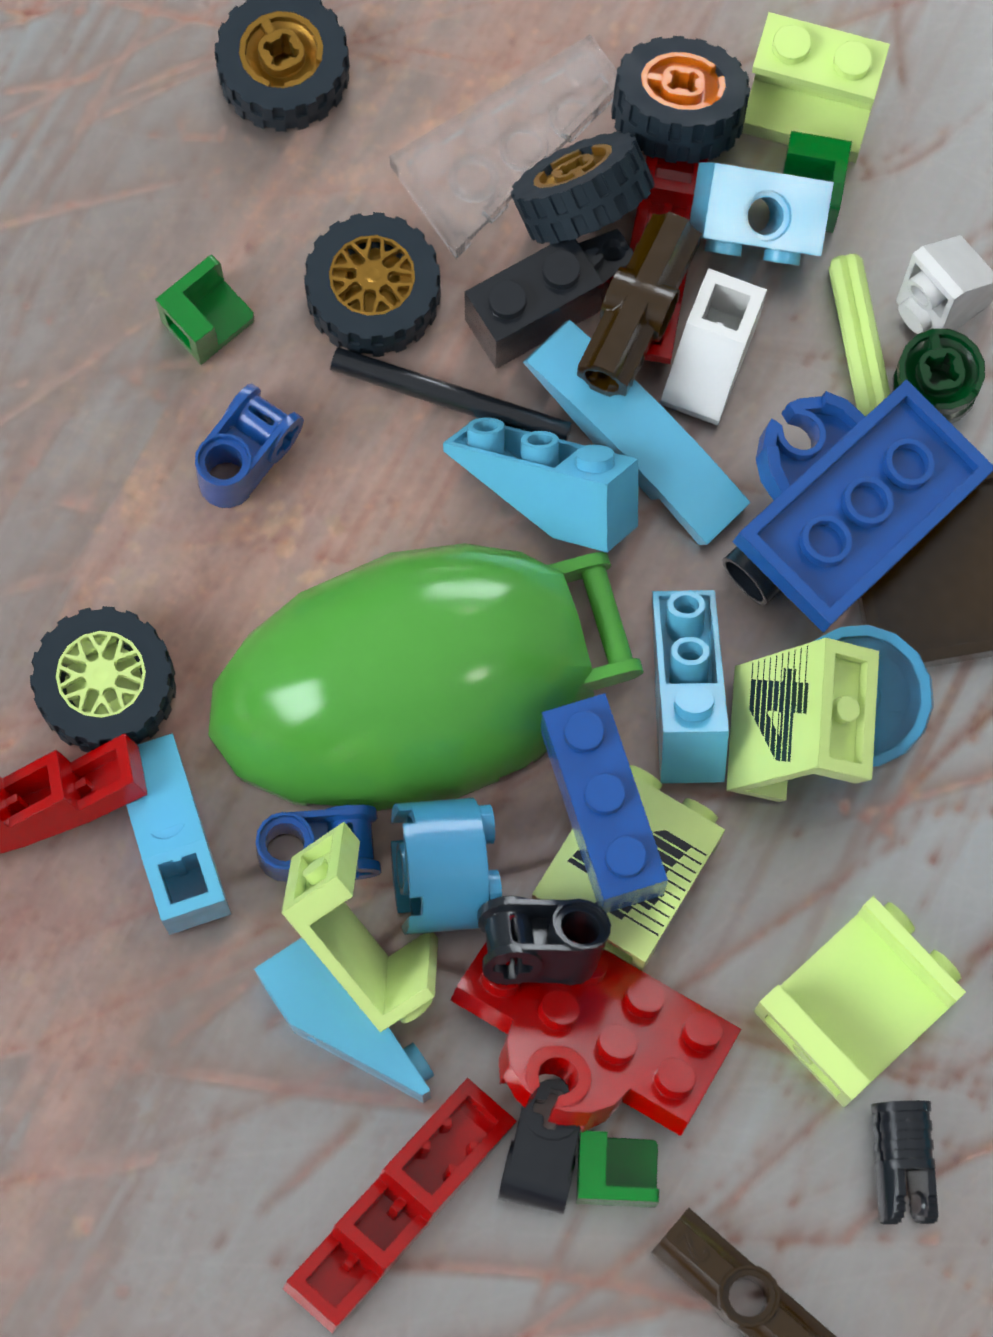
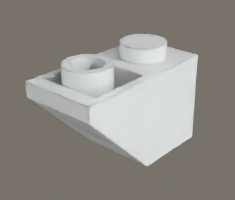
[896,235,993,334]
[660,268,767,425]

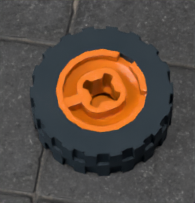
[611,36,750,164]

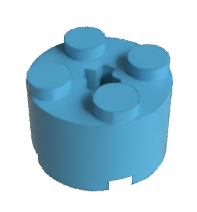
[391,798,502,935]

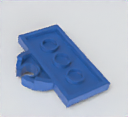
[732,379,993,633]

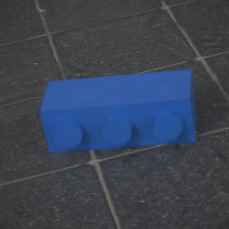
[541,693,668,913]

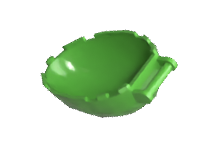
[208,543,644,811]

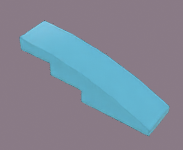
[523,320,751,545]

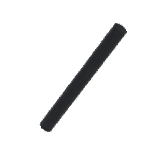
[330,347,572,441]

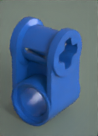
[195,383,304,508]
[255,805,382,882]

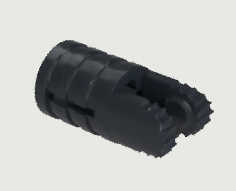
[871,1100,939,1225]

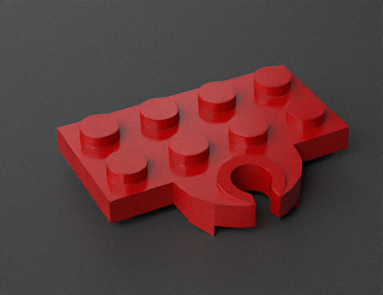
[450,915,742,1136]

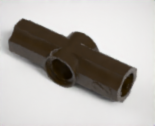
[577,212,702,397]
[651,1208,837,1337]

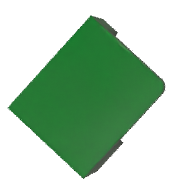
[782,131,852,233]
[155,255,255,365]
[576,1131,659,1208]

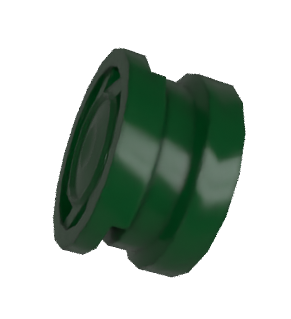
[892,329,985,423]

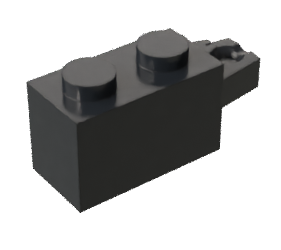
[465,229,634,369]

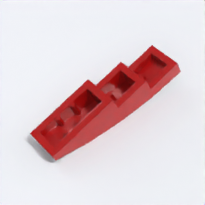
[0,733,148,854]
[283,1077,517,1334]

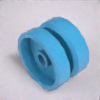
[814,625,934,767]

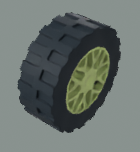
[30,606,177,753]

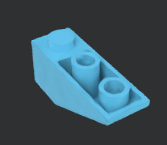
[443,417,638,553]
[652,590,729,784]
[126,733,231,935]
[254,938,435,1103]

